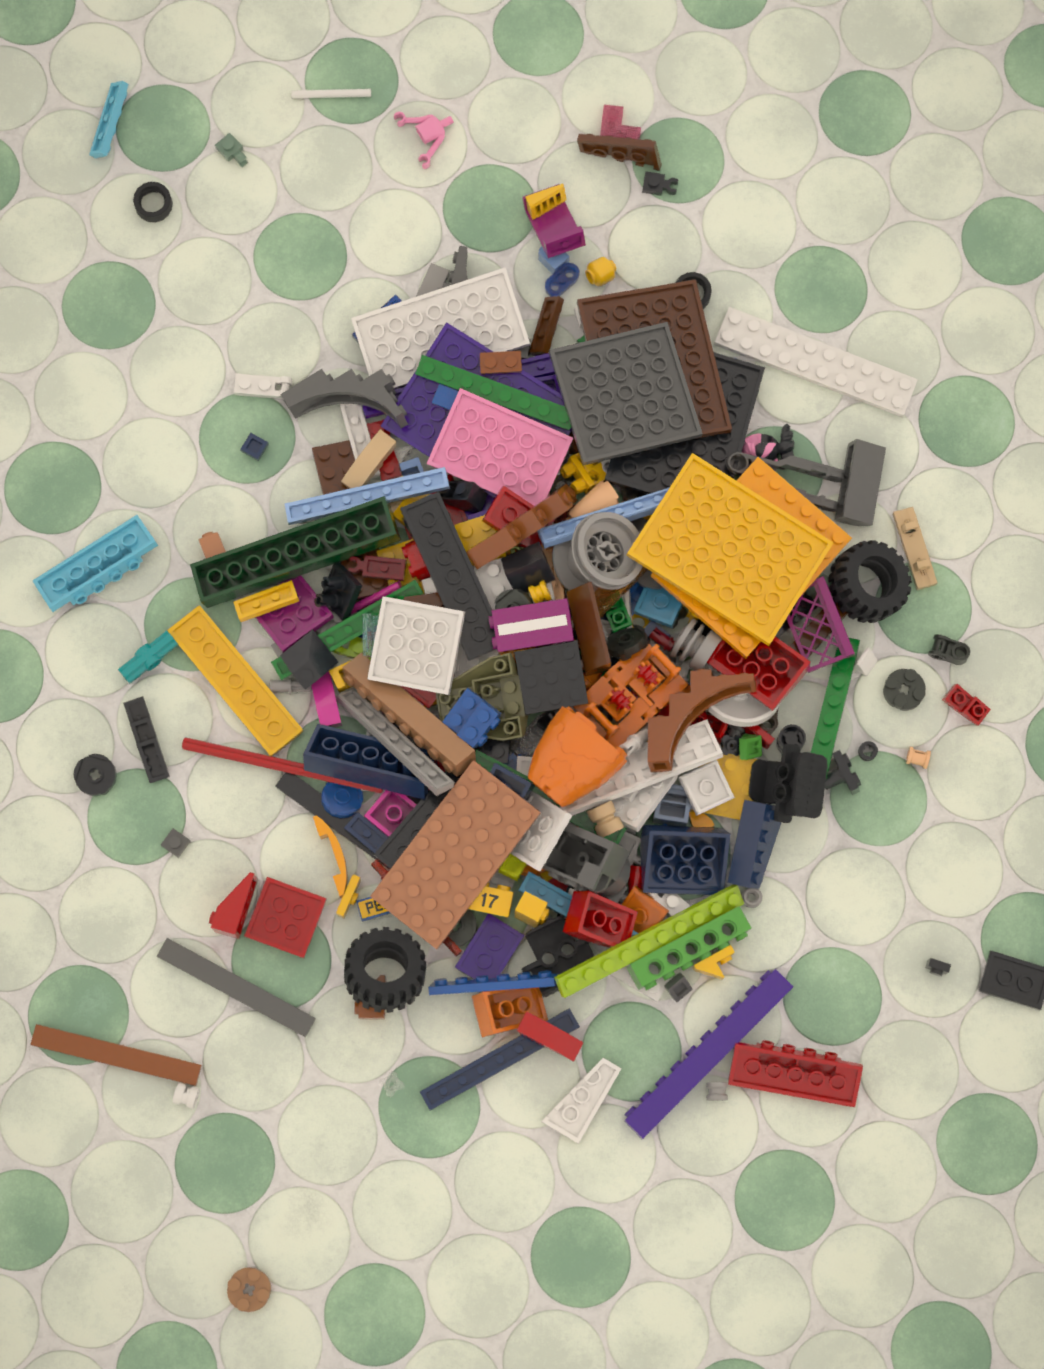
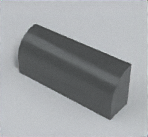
[834,439,886,526]

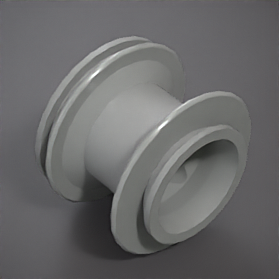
[552,512,642,599]

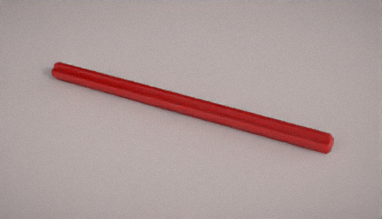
[182,737,383,793]

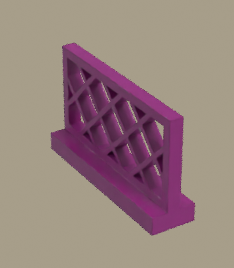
[786,576,855,673]

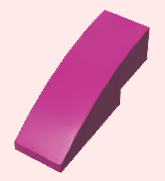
[311,671,342,727]

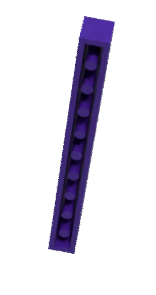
[624,969,793,1139]

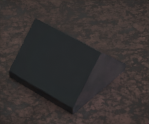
[501,542,556,593]

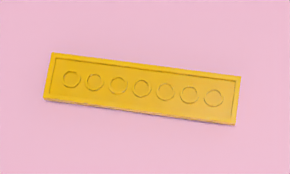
[167,605,304,757]

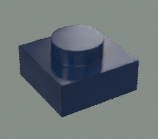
[240,433,269,461]

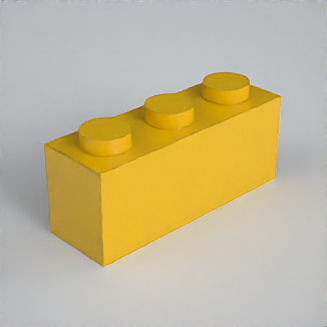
[515,891,549,928]

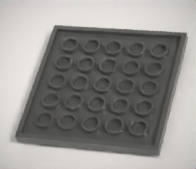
[549,322,703,466]

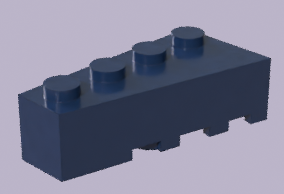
[727,800,782,889]

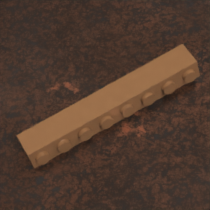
[343,653,476,777]

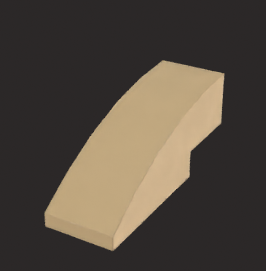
[341,429,396,489]

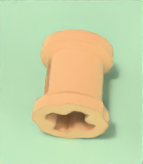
[906,746,931,769]

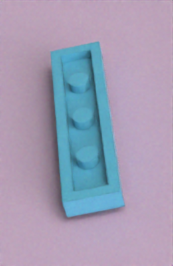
[89,81,129,158]

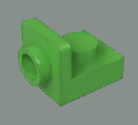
[739,734,762,760]

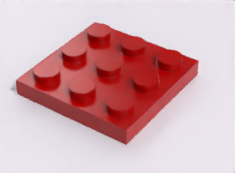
[244,877,327,959]

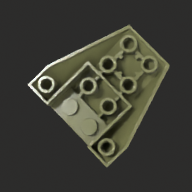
[436,653,528,741]

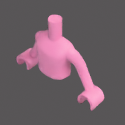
[394,112,454,169]

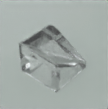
[394,445,417,468]

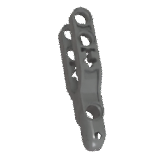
[726,452,845,512]

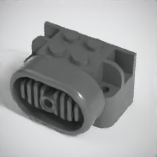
[542,823,630,897]

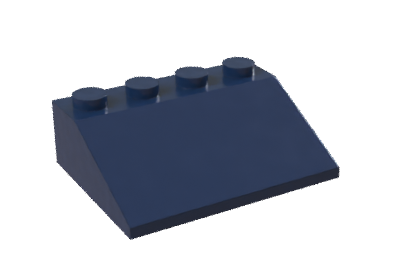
[640,825,731,895]

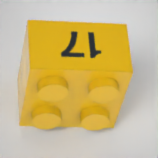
[469,883,514,917]

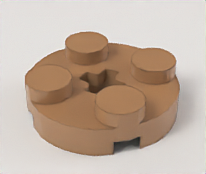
[227,1267,271,1312]

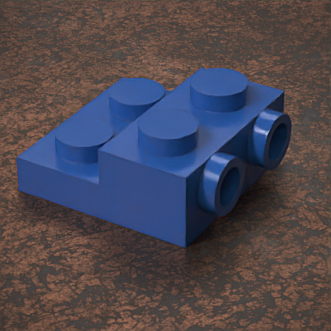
[442,688,502,748]

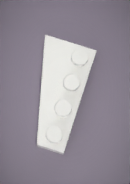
[541,1058,622,1143]

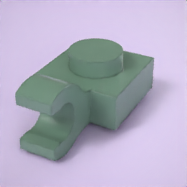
[215,132,248,167]

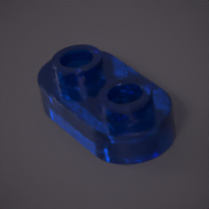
[545,263,580,297]

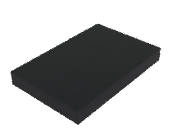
[978,950,1044,1011]

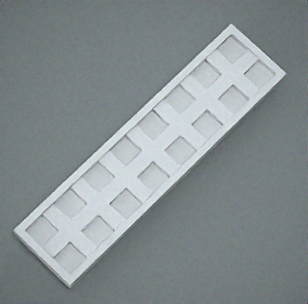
[560,719,723,816]

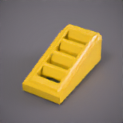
[525,183,566,220]

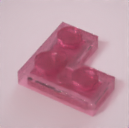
[600,104,641,139]

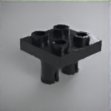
[314,562,363,620]
[825,750,861,795]

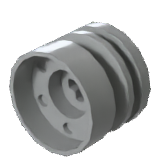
[670,618,722,671]

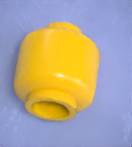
[585,257,616,287]

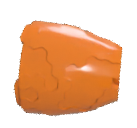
[528,706,627,807]

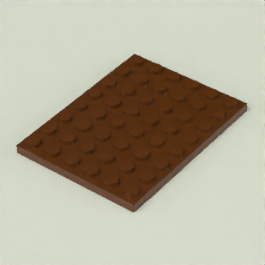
[577,279,732,439]

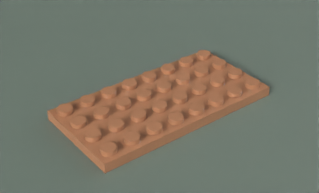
[370,760,541,949]

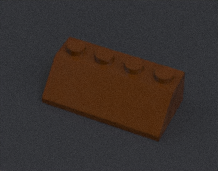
[566,582,611,676]

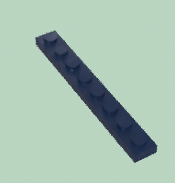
[420,1008,580,1111]

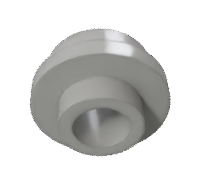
[741,888,762,908]

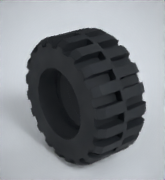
[828,540,912,623]
[344,927,426,1013]

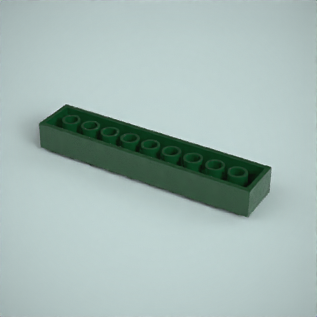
[190,496,401,608]

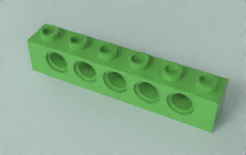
[627,906,752,991]

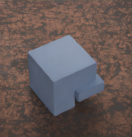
[652,784,693,826]

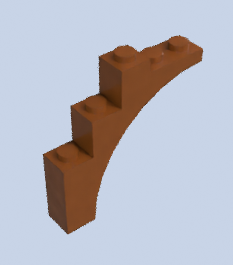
[466,483,578,570]
[648,669,756,772]

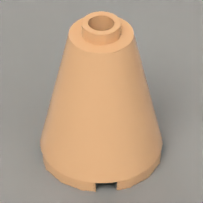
[566,479,619,520]

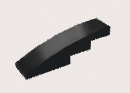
[123,696,170,783]

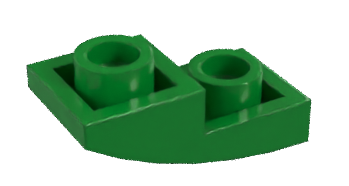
[600,591,633,633]

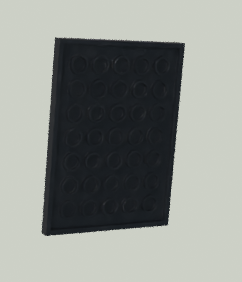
[604,352,765,495]

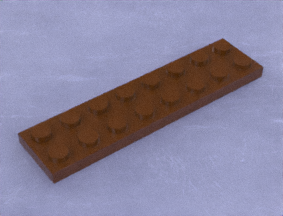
[312,440,389,600]

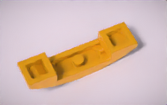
[313,815,348,899]

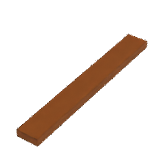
[30,1024,202,1086]

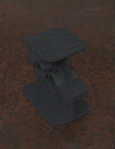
[748,744,828,823]
[521,915,594,998]

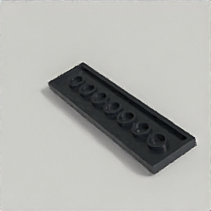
[400,491,496,661]

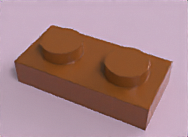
[480,351,522,375]

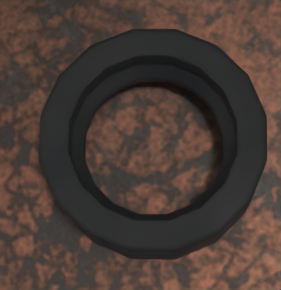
[133,181,173,222]
[675,272,712,309]

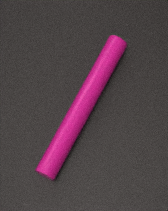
[351,581,402,614]

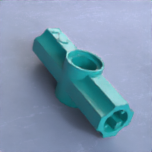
[118,630,178,684]

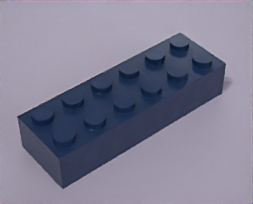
[303,724,438,800]

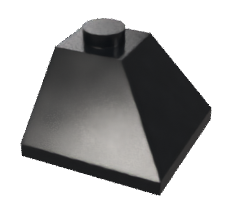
[280,629,339,690]

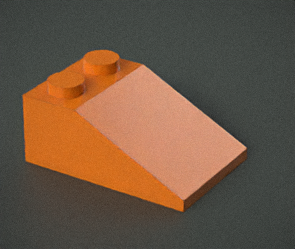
[472,987,548,1037]

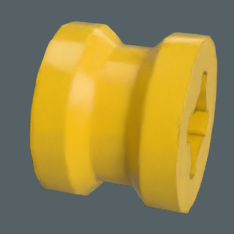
[528,580,552,603]

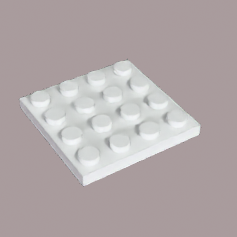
[367,596,465,695]

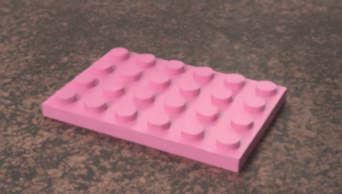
[427,388,573,506]

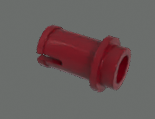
[649,627,675,652]

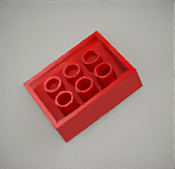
[707,636,811,711]

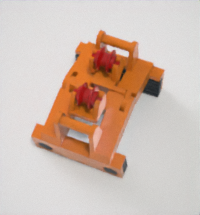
[573,642,690,750]

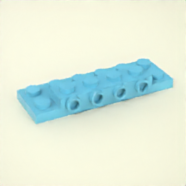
[32,515,158,612]

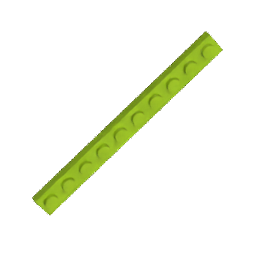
[554,884,744,998]

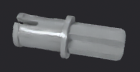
[270,678,312,694]

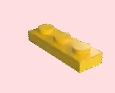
[233,580,299,622]

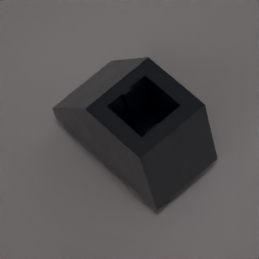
[439,481,488,512]

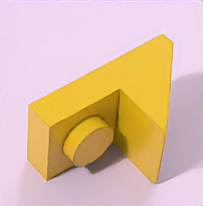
[692,945,735,980]

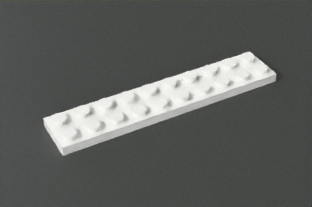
[714,307,918,418]

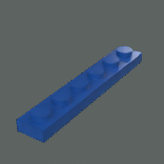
[428,971,558,995]

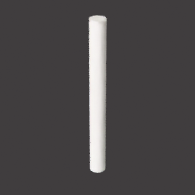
[291,89,371,99]

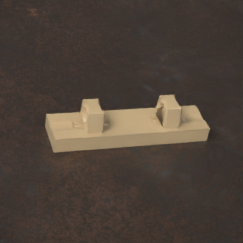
[893,507,937,590]

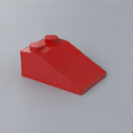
[209,872,258,939]
[563,891,638,948]

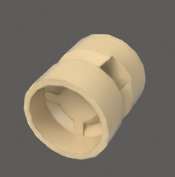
[587,800,624,837]

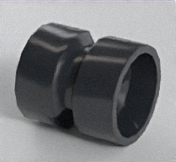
[776,724,806,754]

